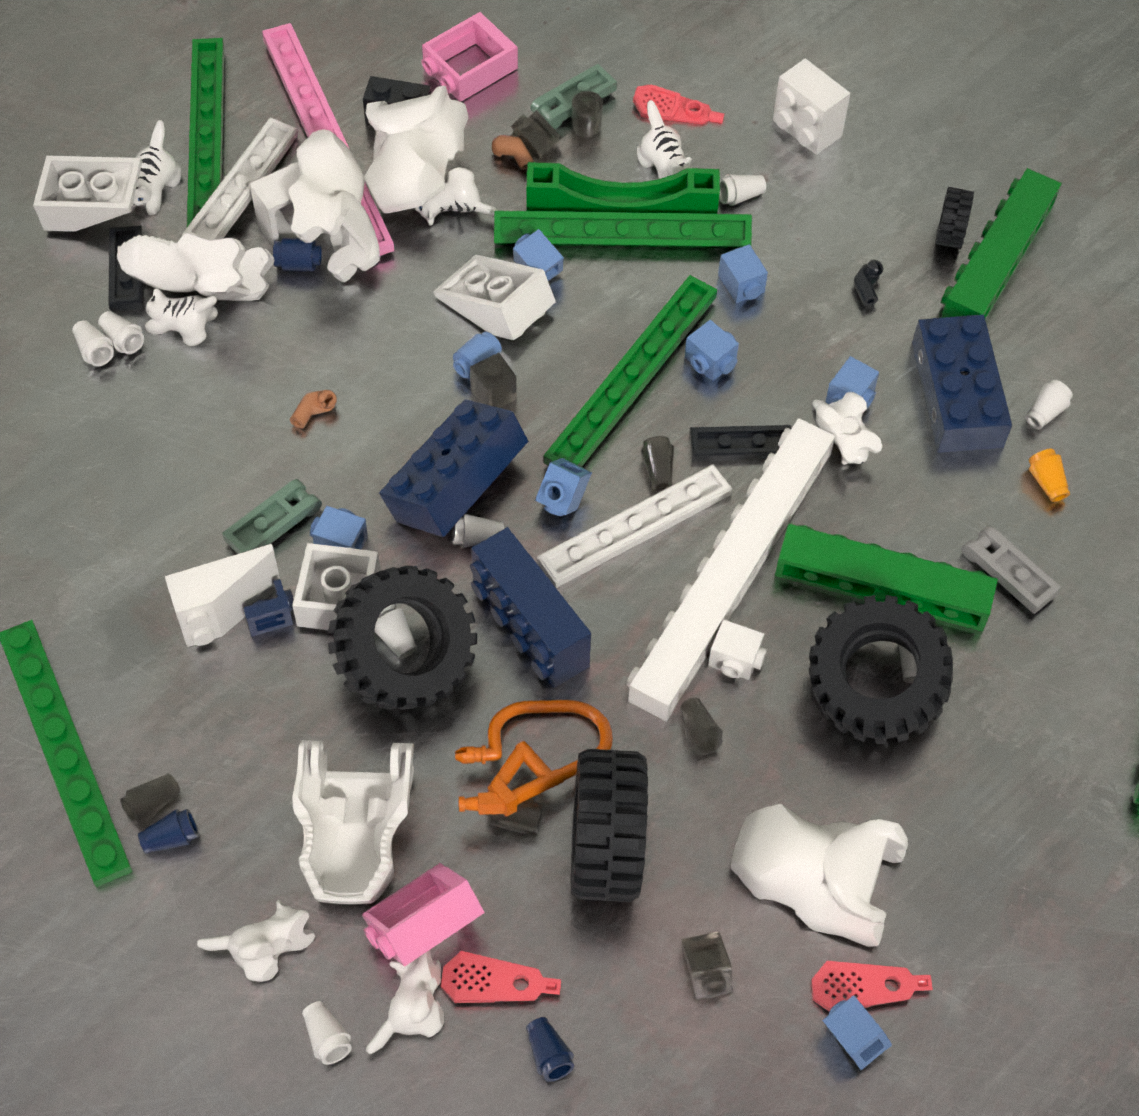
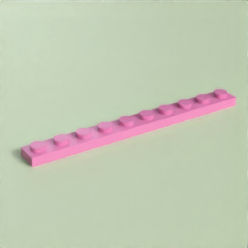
[262,23,394,256]

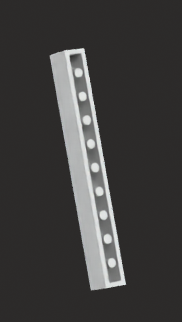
[626,418,835,722]

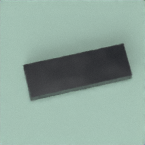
[108,225,144,312]
[689,425,792,462]

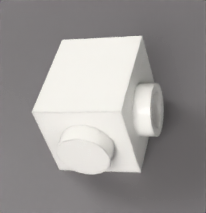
[708,619,767,680]

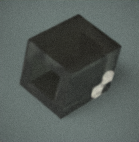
[470,352,517,408]

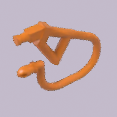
[455,700,613,817]

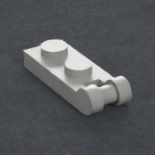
[962,526,1061,614]

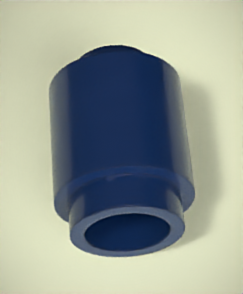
[273,238,322,271]

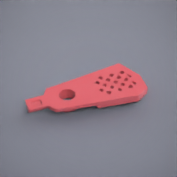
[633,84,725,125]
[441,951,561,1003]
[811,961,933,1011]

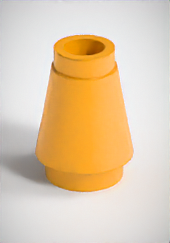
[1028,448,1070,502]

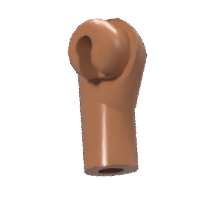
[491,135,534,170]
[289,390,337,429]

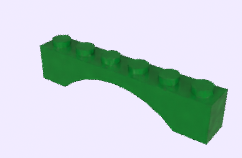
[526,162,720,214]

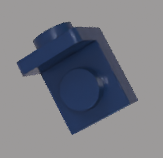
[243,579,294,637]

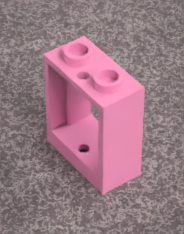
[422,12,518,102]
[362,863,485,967]

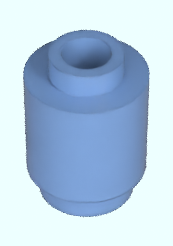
[453,331,502,380]

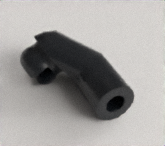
[854,259,884,306]

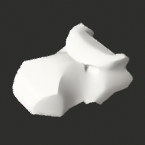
[364,86,468,213]
[288,129,380,282]
[117,233,274,301]
[292,740,414,904]
[730,804,908,947]

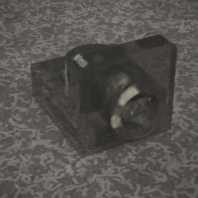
[510,110,562,160]
[681,931,733,1000]

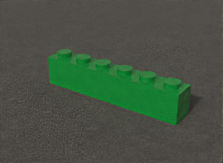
[940,168,1062,320]
[775,524,998,632]

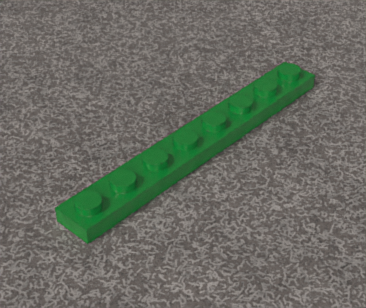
[187,38,224,227]
[494,211,752,248]
[543,275,717,467]
[0,620,133,888]

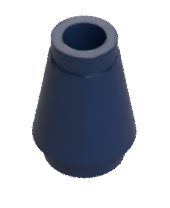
[138,809,199,854]
[526,1017,575,1082]

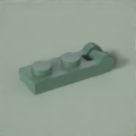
[530,64,617,130]
[222,479,322,554]

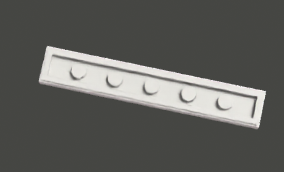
[182,117,298,241]
[537,464,732,588]

